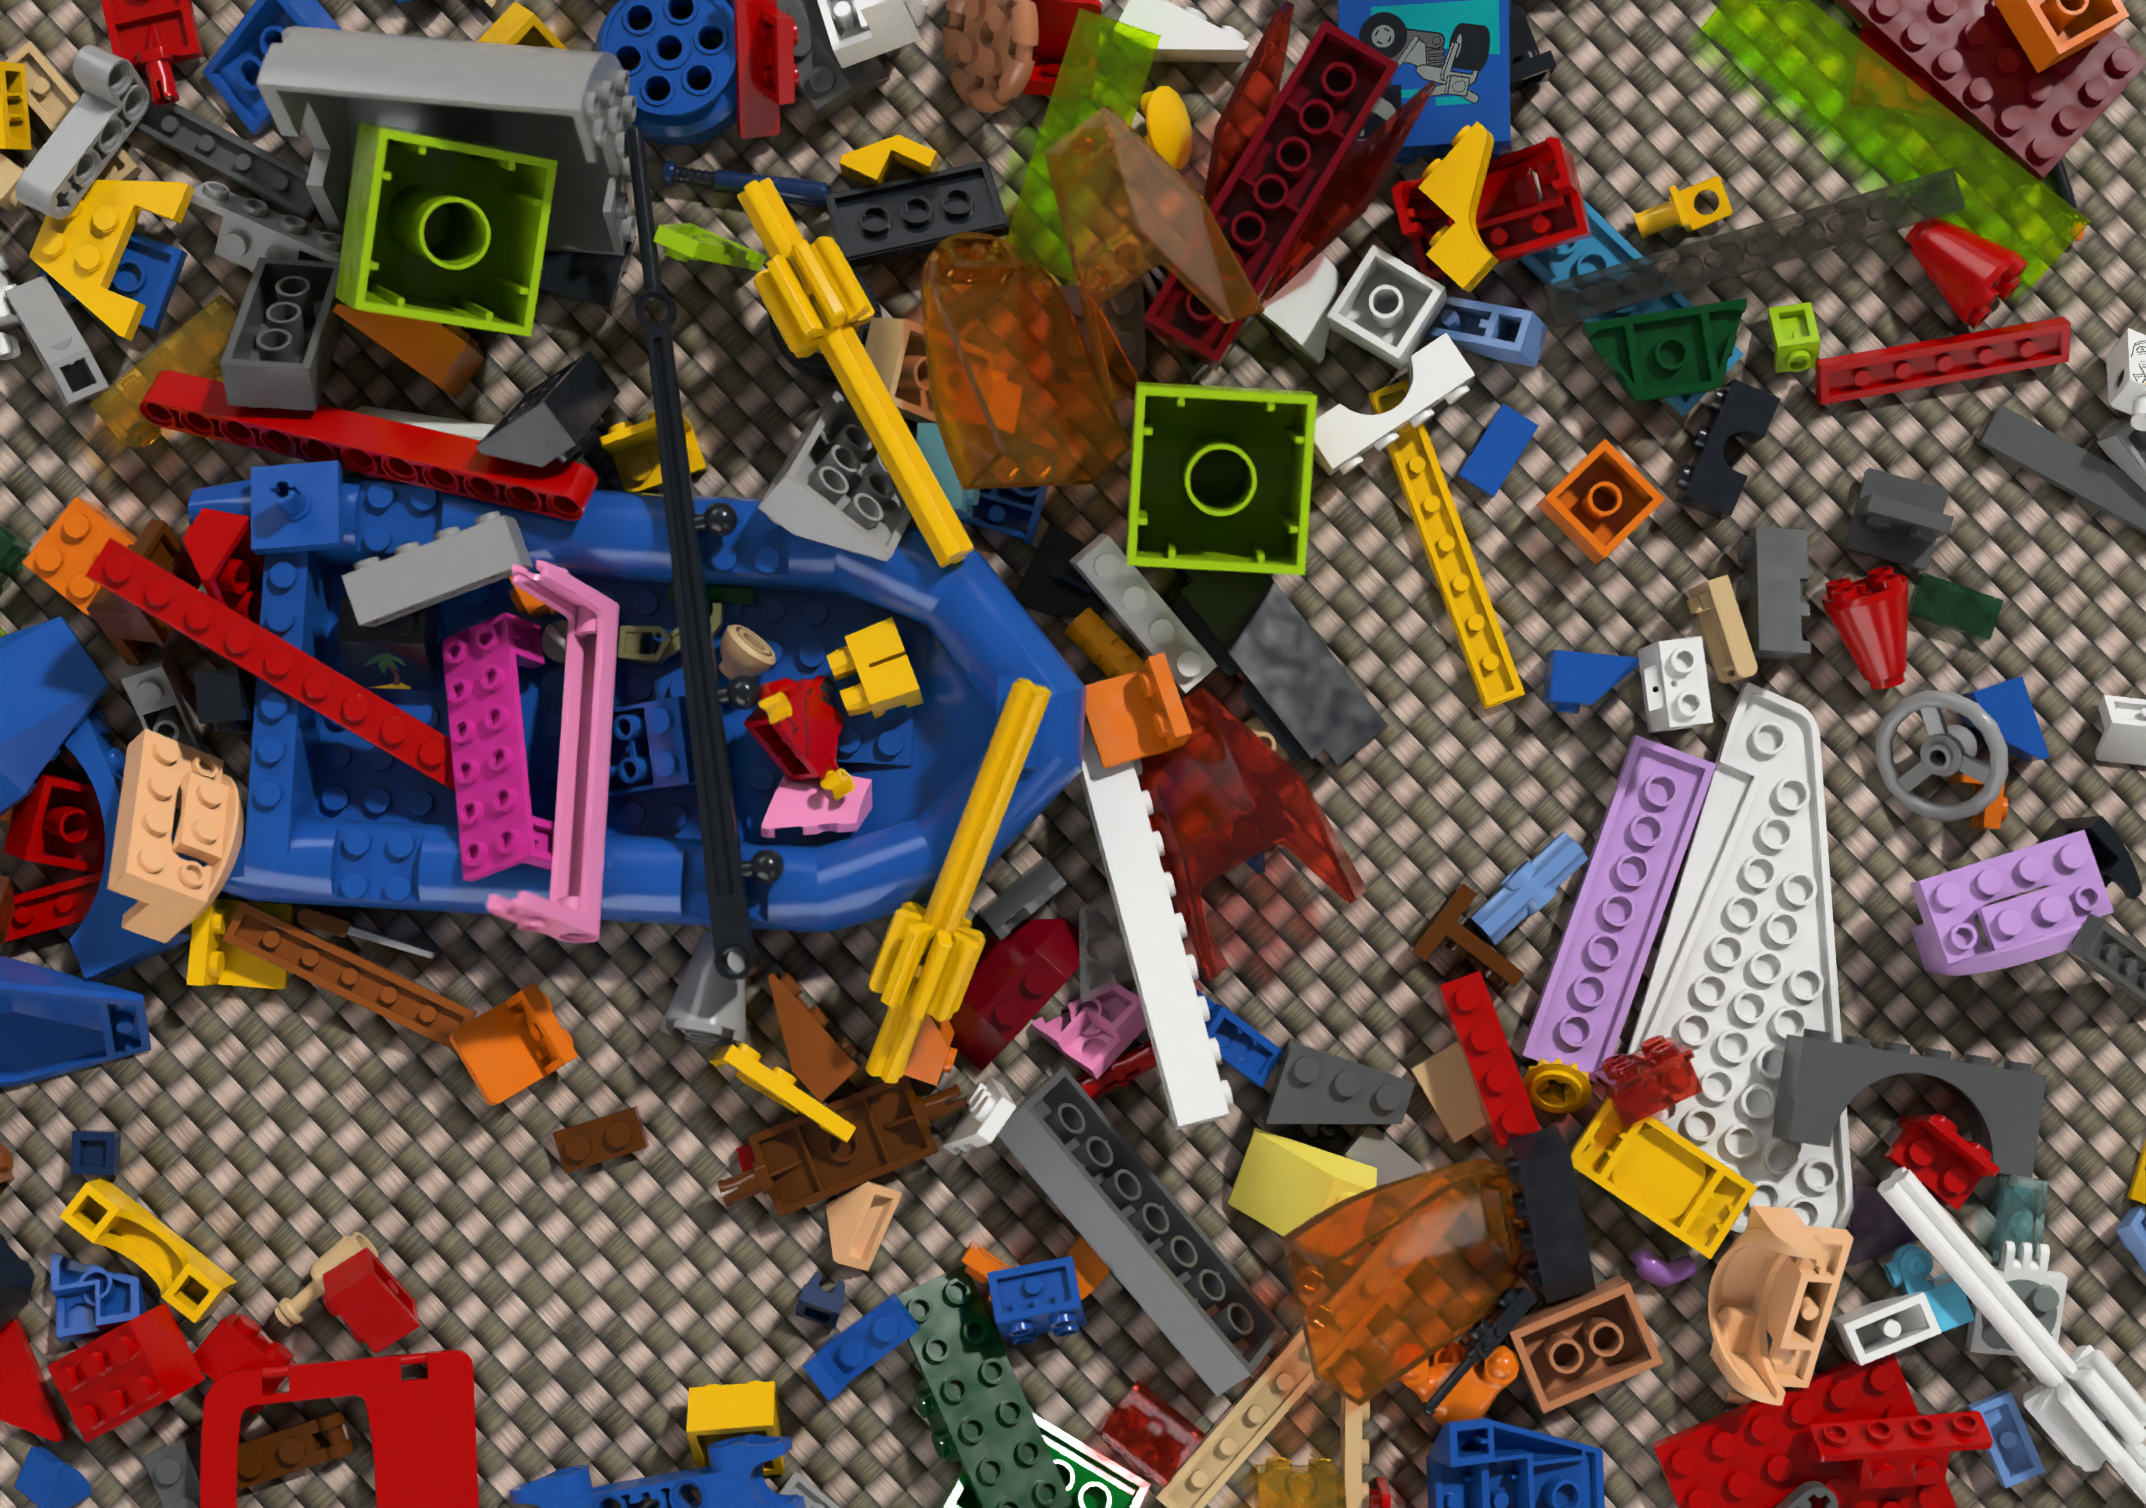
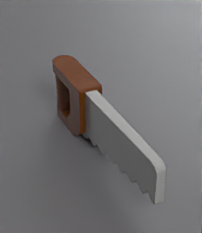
[297,908,437,959]

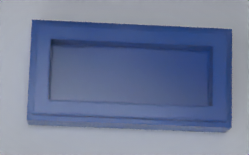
[1457,403,1539,498]

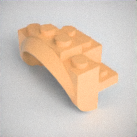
[1708,1205,1854,1406]

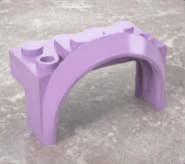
[1910,829,2114,976]

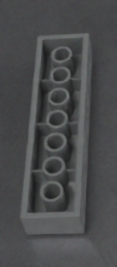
[997,1066,1286,1397]

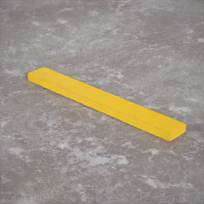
[1367,379,1525,710]

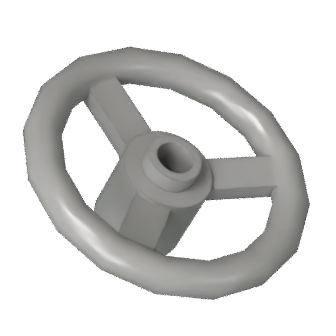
[1875,690,2008,821]

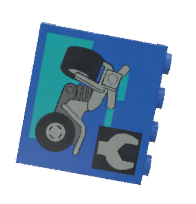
[1338,0,1512,166]

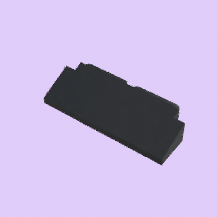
[1174,568,1388,767]

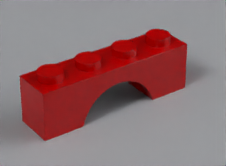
[1435,971,1541,1150]

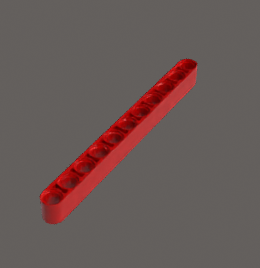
[139,370,598,521]

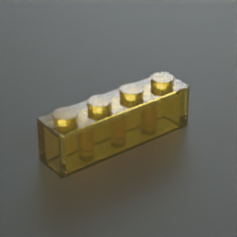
[89,295,239,449]

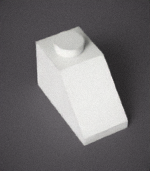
[1833,1291,1942,1366]

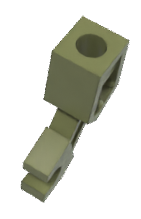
[618,603,724,666]

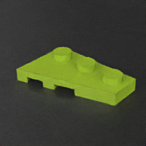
[653,223,767,271]

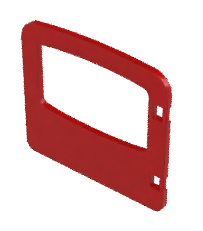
[200,1349,479,1508]

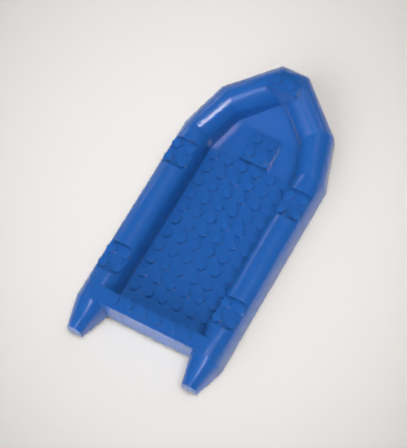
[171,476,1087,933]

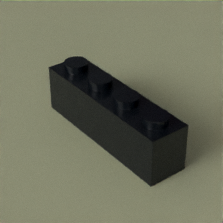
[1503,1126,1596,1304]

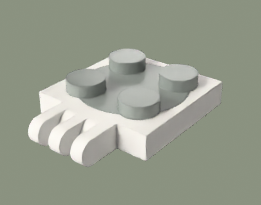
[1965,1241,2068,1356]

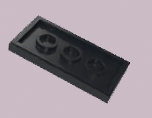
[824,160,1009,269]

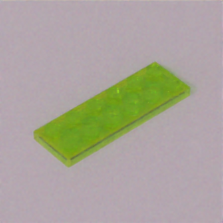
[1000,8,1161,283]

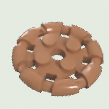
[942,0,1039,113]

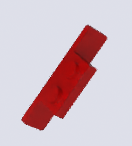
[733,0,799,139]
[1809,1411,1993,1490]

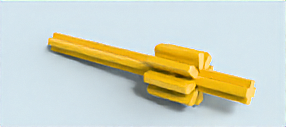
[737,177,975,568]
[865,678,1052,1083]

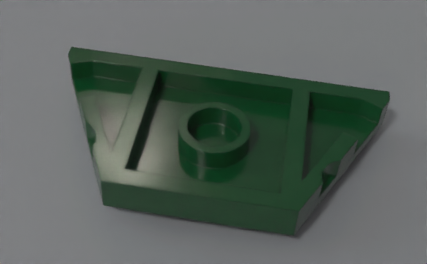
[1582,298,1747,404]

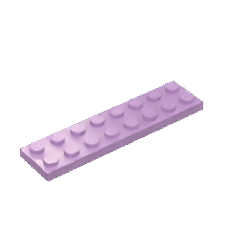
[1520,735,1716,1085]

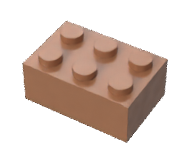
[1506,1275,1663,1414]

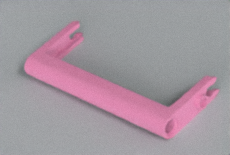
[487,560,620,943]

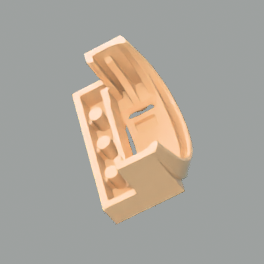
[107,728,244,943]

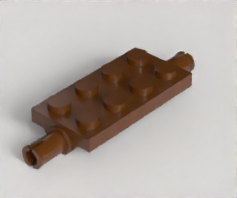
[717,1075,967,1217]

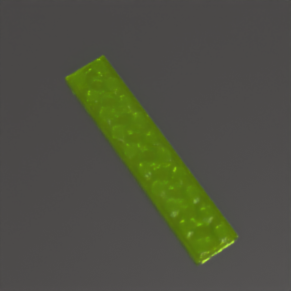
[1701,0,2091,288]

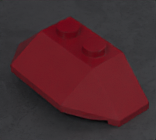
[949,918,1097,1072]

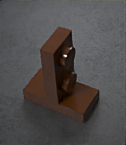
[1407,883,1525,988]

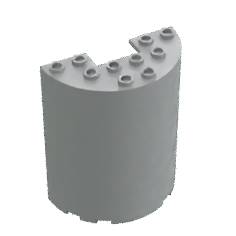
[256,26,637,256]

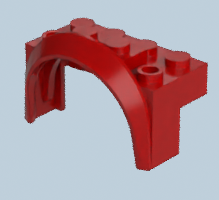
[1391,137,1592,282]

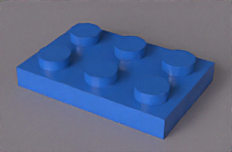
[37,232,188,332]

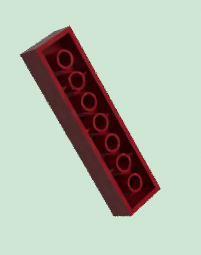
[1143,20,1399,371]

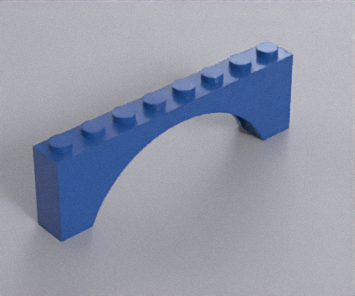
[63,705,192,982]

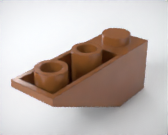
[768,971,862,1102]

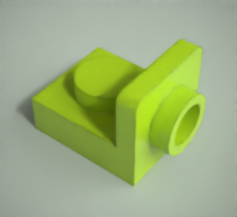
[1767,302,1820,373]

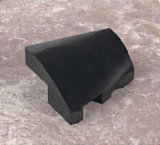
[538,235,636,310]
[2037,816,2143,900]

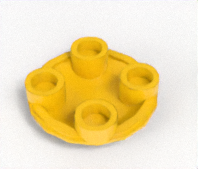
[1141,86,1193,170]

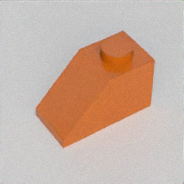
[903,1014,958,1086]

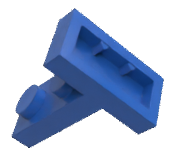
[802,1293,920,1401]

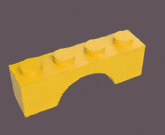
[59,1177,237,1324]

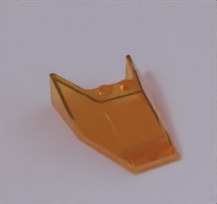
[1044,106,1265,405]

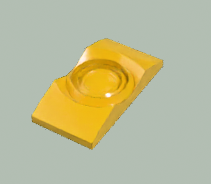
[1570,1090,1758,1260]

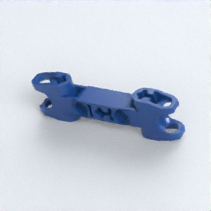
[509,1434,806,1508]

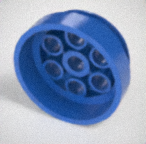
[594,0,737,146]

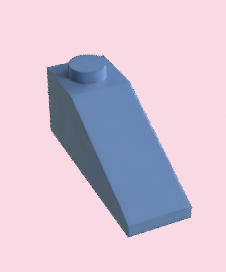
[1424,296,1548,367]

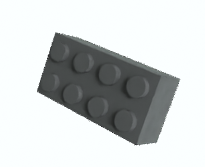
[220,257,347,411]

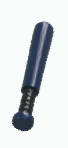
[662,161,831,208]

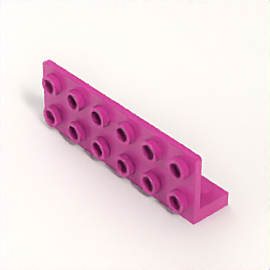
[442,612,555,882]

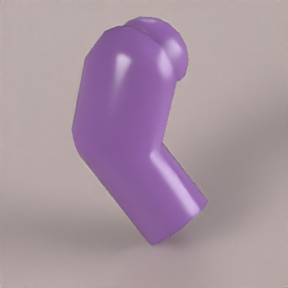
[1632,1248,1698,1287]

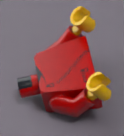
[743,675,855,801]

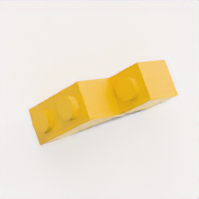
[1418,121,1499,293]

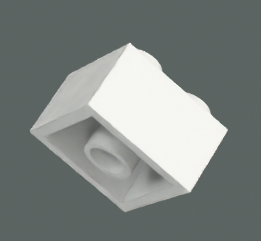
[1327,245,1447,371]

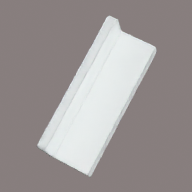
[2095,695,2146,766]

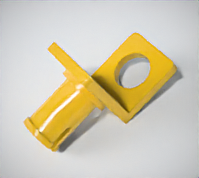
[1633,176,1733,239]

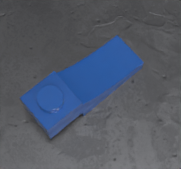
[1195,988,1284,1087]

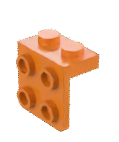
[449,982,578,1106]

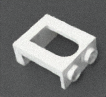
[1637,636,1713,733]

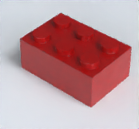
[47,1302,206,1443]

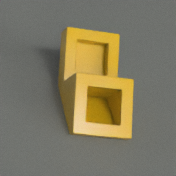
[839,135,939,186]

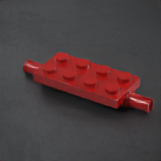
[101,0,204,105]

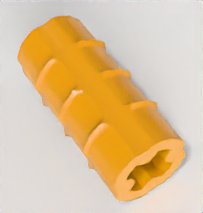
[1064,607,1145,679]

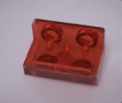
[1098,1380,1205,1487]

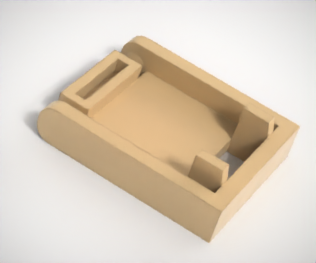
[1687,574,1758,684]

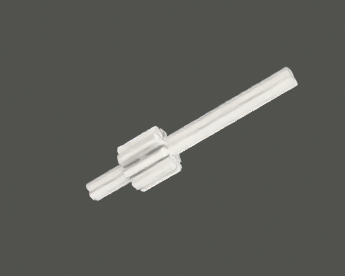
[1877,1167,2146,1505]

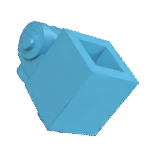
[1884,1244,1975,1332]

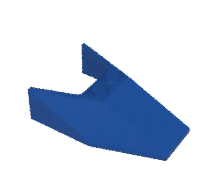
[0,956,151,1087]

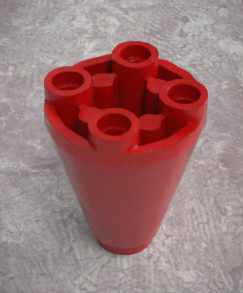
[1905,214,2029,329]
[1821,566,1909,690]

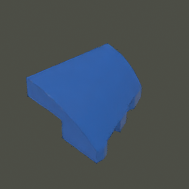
[51,1253,147,1343]

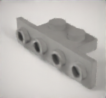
[190,181,343,271]

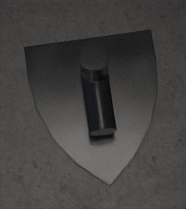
[1014,524,1109,617]

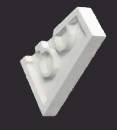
[941,1077,1017,1155]

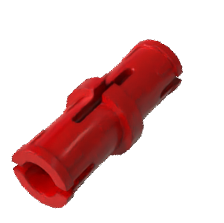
[1075,1039,1157,1100]

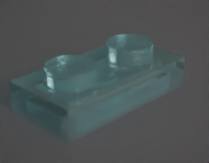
[1992,1175,2048,1263]

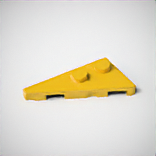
[708,1042,856,1142]

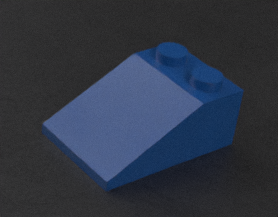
[202,0,341,134]

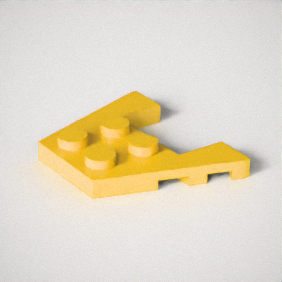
[29,180,195,341]

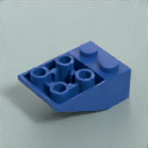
[608,696,696,797]

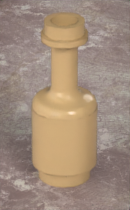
[274,1232,378,1328]

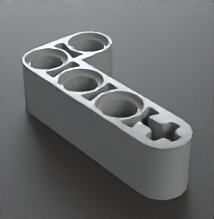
[16,44,150,219]

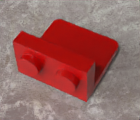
[1022,0,1102,100]

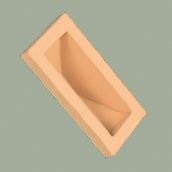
[826,1181,903,1271]

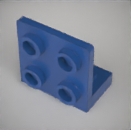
[987,1256,1087,1345]

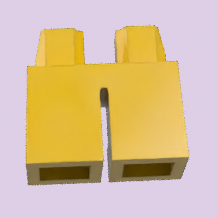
[826,617,924,719]

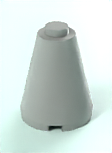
[660,932,747,1046]

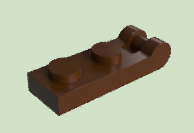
[237,1410,355,1490]

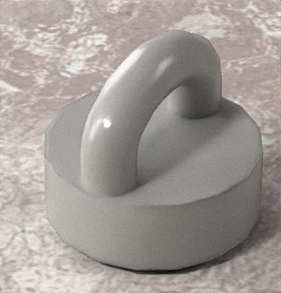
[541,620,568,664]

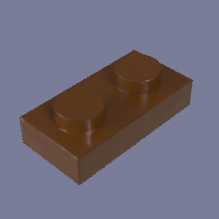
[553,1106,649,1174]

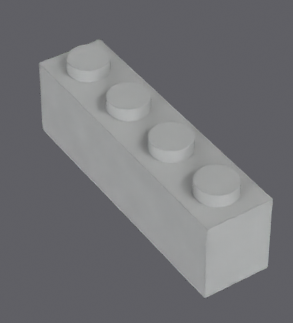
[342,511,533,627]

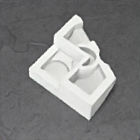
[1257,244,1341,365]

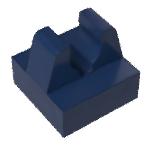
[795,1272,845,1329]

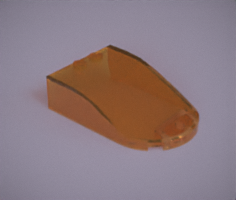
[920,232,1132,490]
[1281,1159,1524,1406]

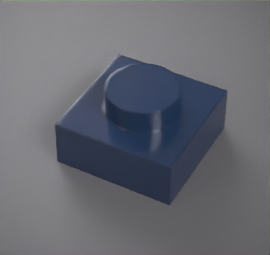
[71,1130,121,1175]

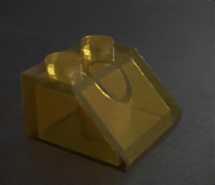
[1254,1457,1347,1508]

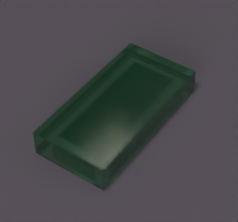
[1908,573,2003,641]

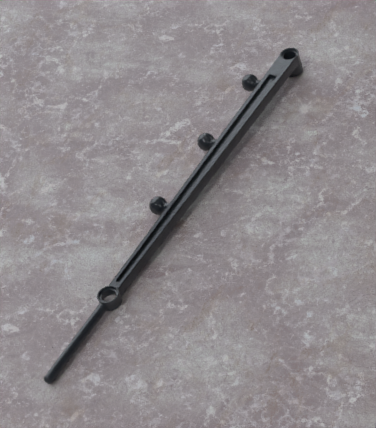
[626,125,784,981]

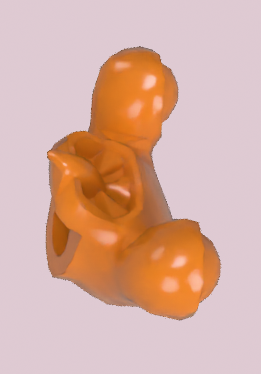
[1392,1342,1521,1427]

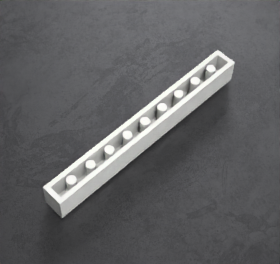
[1079,719,1233,1131]

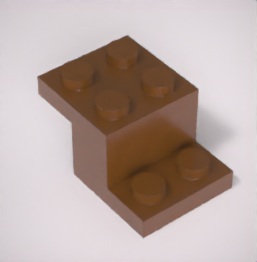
[86,519,202,667]

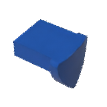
[14,1447,92,1508]

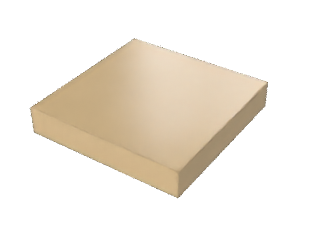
[1410,1041,1486,1143]

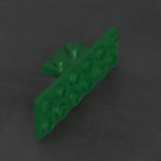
[897,1266,1072,1508]

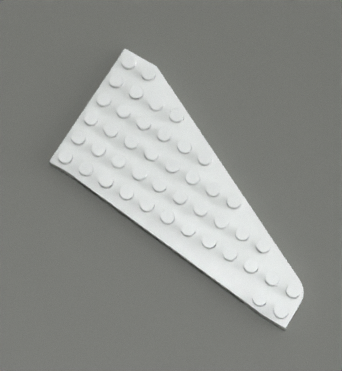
[1615,682,1854,1234]

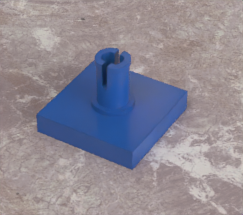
[251,460,344,555]

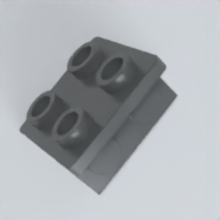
[1845,468,1954,571]

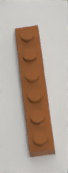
[222,901,478,1051]

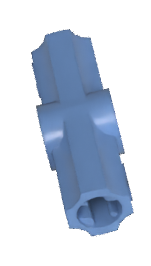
[1469,832,1589,945]

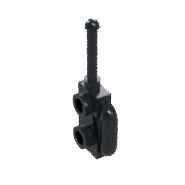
[1422,1286,1538,1415]

